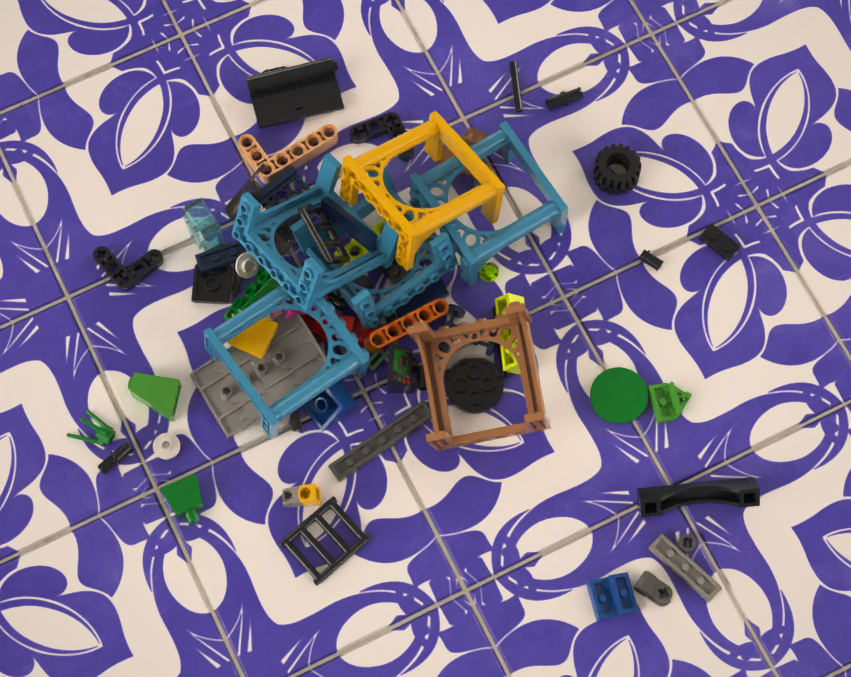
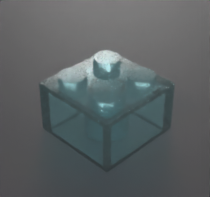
[182,197,226,252]

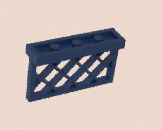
[234,166,310,237]

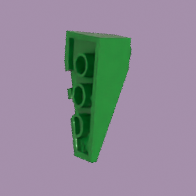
[223,266,280,321]

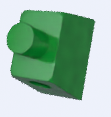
[160,473,204,525]

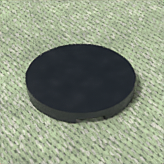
[446,358,504,414]

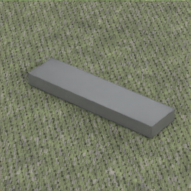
[648,534,722,603]

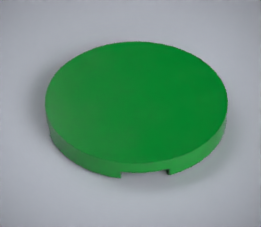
[590,367,648,424]

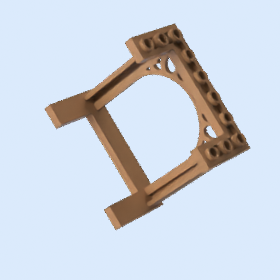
[407,301,552,451]

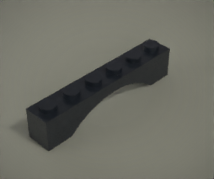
[637,477,760,517]

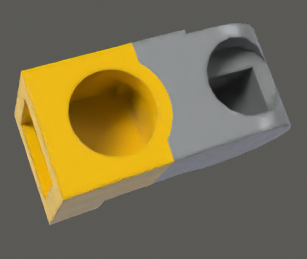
[282,483,321,508]

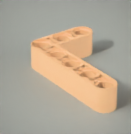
[239,124,338,184]

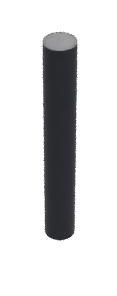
[509,61,523,112]

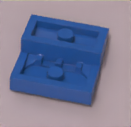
[586,572,639,621]

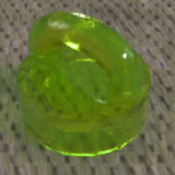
[480,262,499,282]

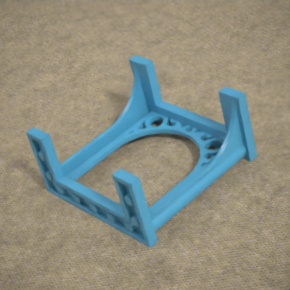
[409,121,568,287]
[232,153,399,311]
[290,164,458,331]
[203,267,370,440]

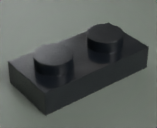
[699,223,740,262]

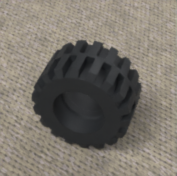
[593,143,642,195]

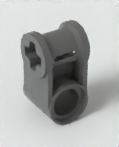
[633,570,673,607]

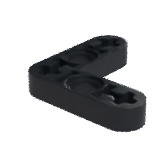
[349,112,414,161]
[93,246,164,291]

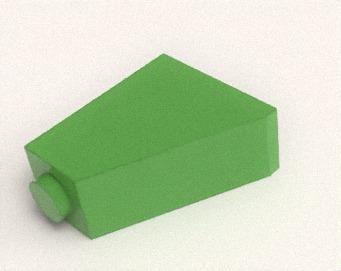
[128,372,182,422]

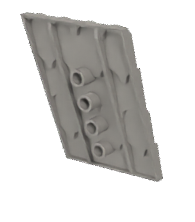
[190,310,329,439]

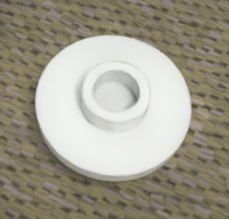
[235,252,260,278]
[153,433,180,460]

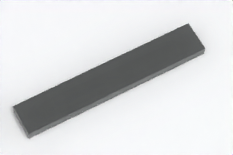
[328,400,432,483]

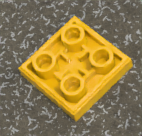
[227,317,279,360]

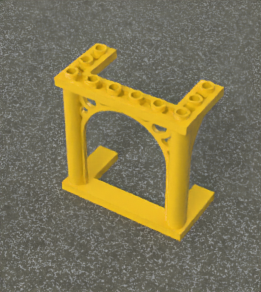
[339,111,505,271]

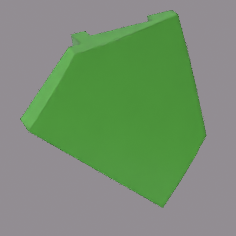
[647,381,692,424]

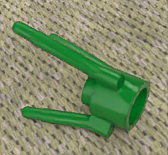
[66,410,116,447]

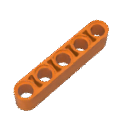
[364,298,449,353]

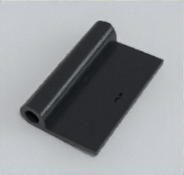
[246,57,345,129]

